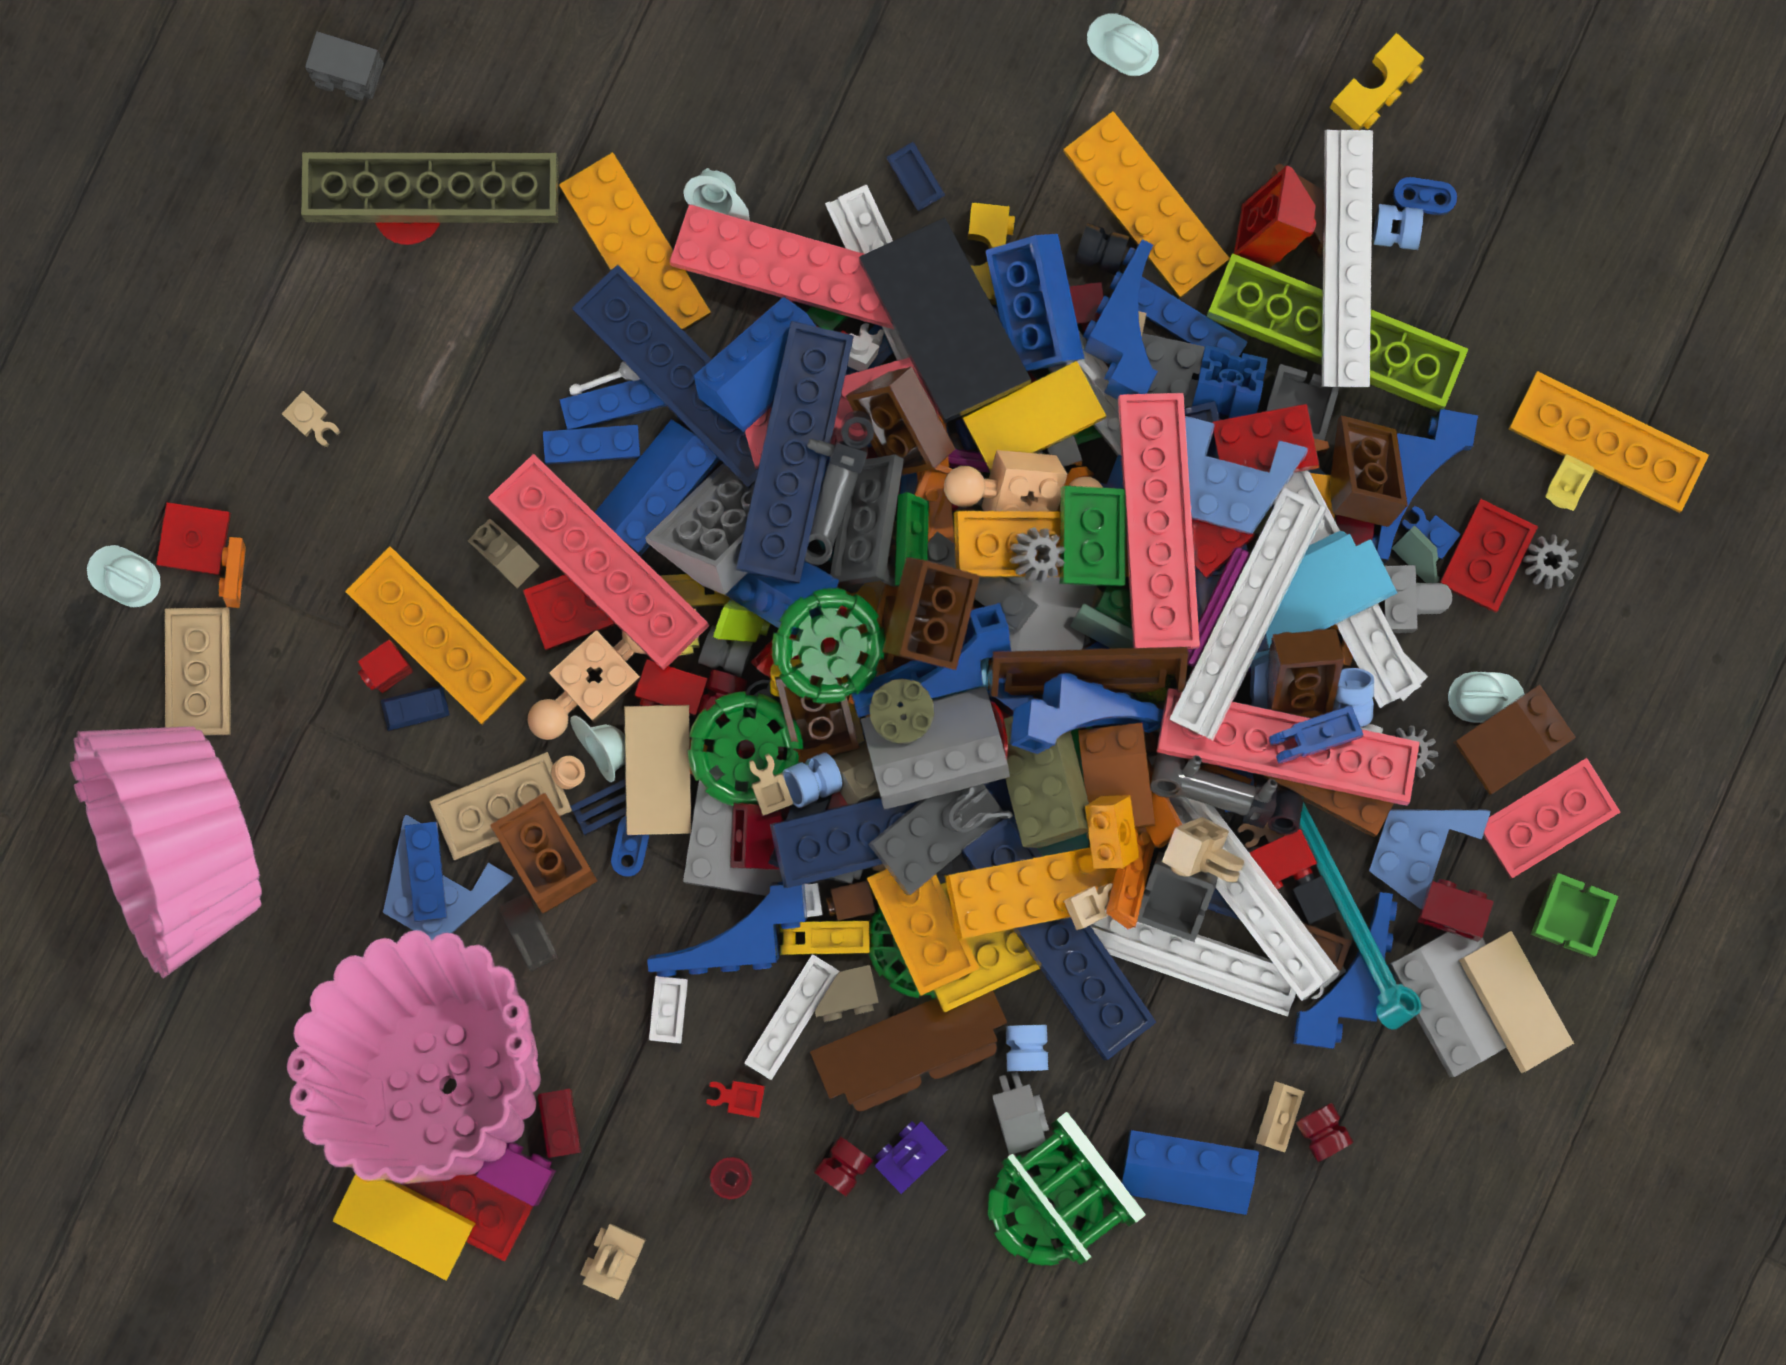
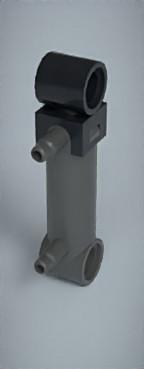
[805,410,874,565]
[1150,754,1303,835]

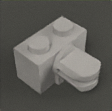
[1381,565,1452,633]
[992,1071,1049,1155]

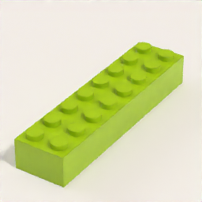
[1206,253,1468,412]

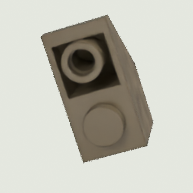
[468,519,539,588]
[815,965,879,1022]

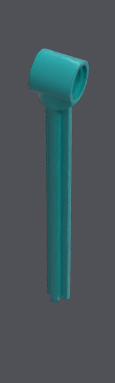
[1299,802,1422,1030]

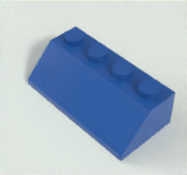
[985,234,1085,372]
[694,297,816,431]
[594,419,720,557]
[725,561,839,635]
[1121,1130,1259,1215]

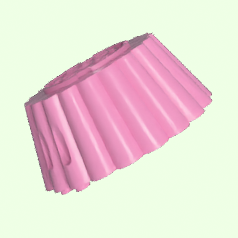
[70,726,262,978]
[287,930,541,1183]

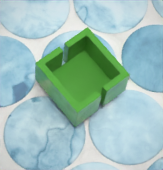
[1531,873,1618,957]

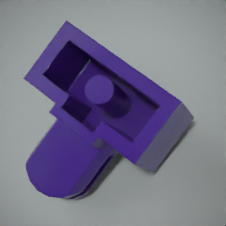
[875,1121,948,1194]

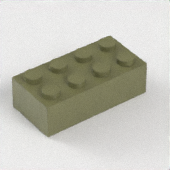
[1004,716,1089,848]

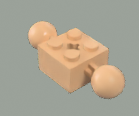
[944,450,1103,512]
[527,630,646,740]

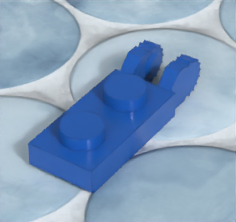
[1269,706,1364,763]

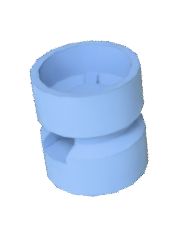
[1373,204,1423,250]
[1332,668,1374,727]
[782,753,842,808]
[1006,1025,1048,1071]

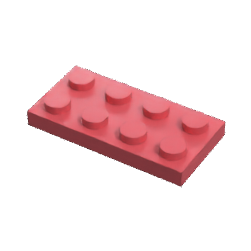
[1483,758,1620,879]

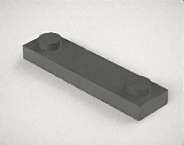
[927,531,1038,631]

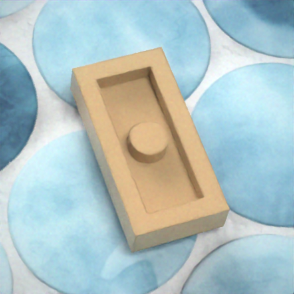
[1256,1081,1304,1153]

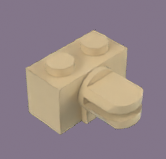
[1162,817,1244,882]
[580,1224,646,1300]

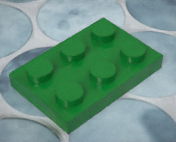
[1060,486,1126,587]

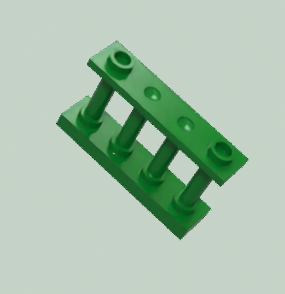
[1001,1112,1146,1265]

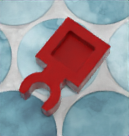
[706,1081,765,1118]

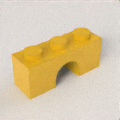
[1330,33,1424,130]
[968,203,1015,305]

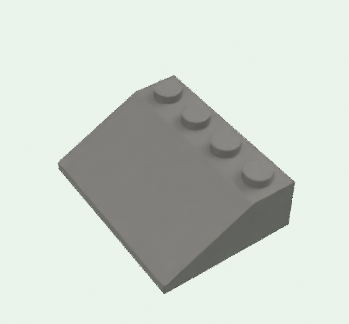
[645,463,754,595]
[990,577,1096,658]
[861,686,1010,810]
[683,765,782,896]
[1388,932,1506,1077]

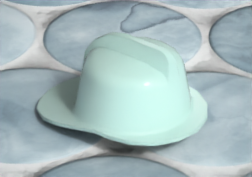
[1087,14,1159,76]
[683,168,750,221]
[87,545,161,607]
[1448,672,1524,723]
[570,716,625,782]

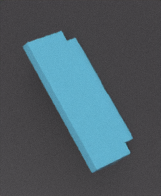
[1250,531,1397,666]

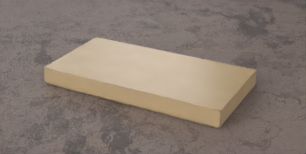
[165,607,231,736]
[624,705,691,835]
[430,752,572,861]
[1459,931,1574,1073]

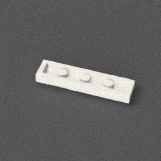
[744,954,840,1080]

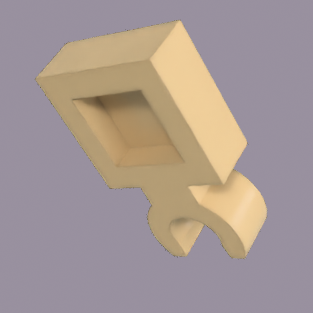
[282,391,340,447]
[749,754,793,815]
[1064,883,1113,930]

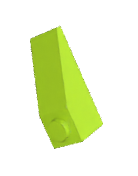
[713,599,771,642]

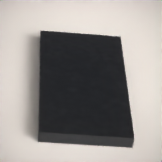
[859,218,1031,424]

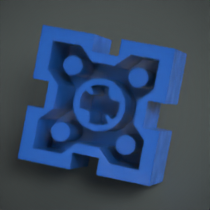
[1192,345,1267,420]

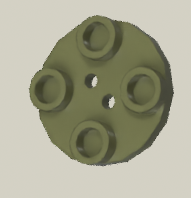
[870,679,934,744]

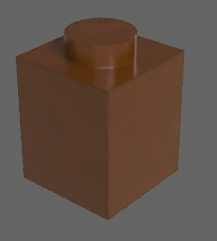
[826,881,875,921]

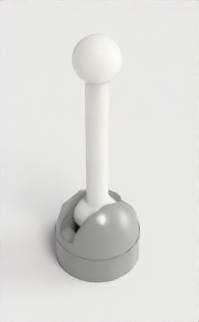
[570,361,640,396]

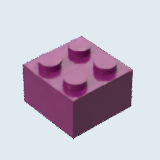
[476,1142,556,1206]

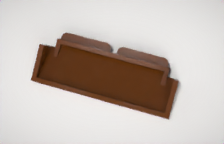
[988,647,1188,697]
[810,991,1007,1111]

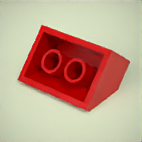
[1234,165,1316,268]

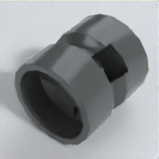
[698,625,754,678]

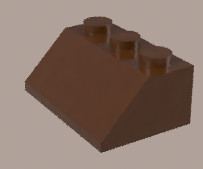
[846,367,955,476]
[883,557,980,670]

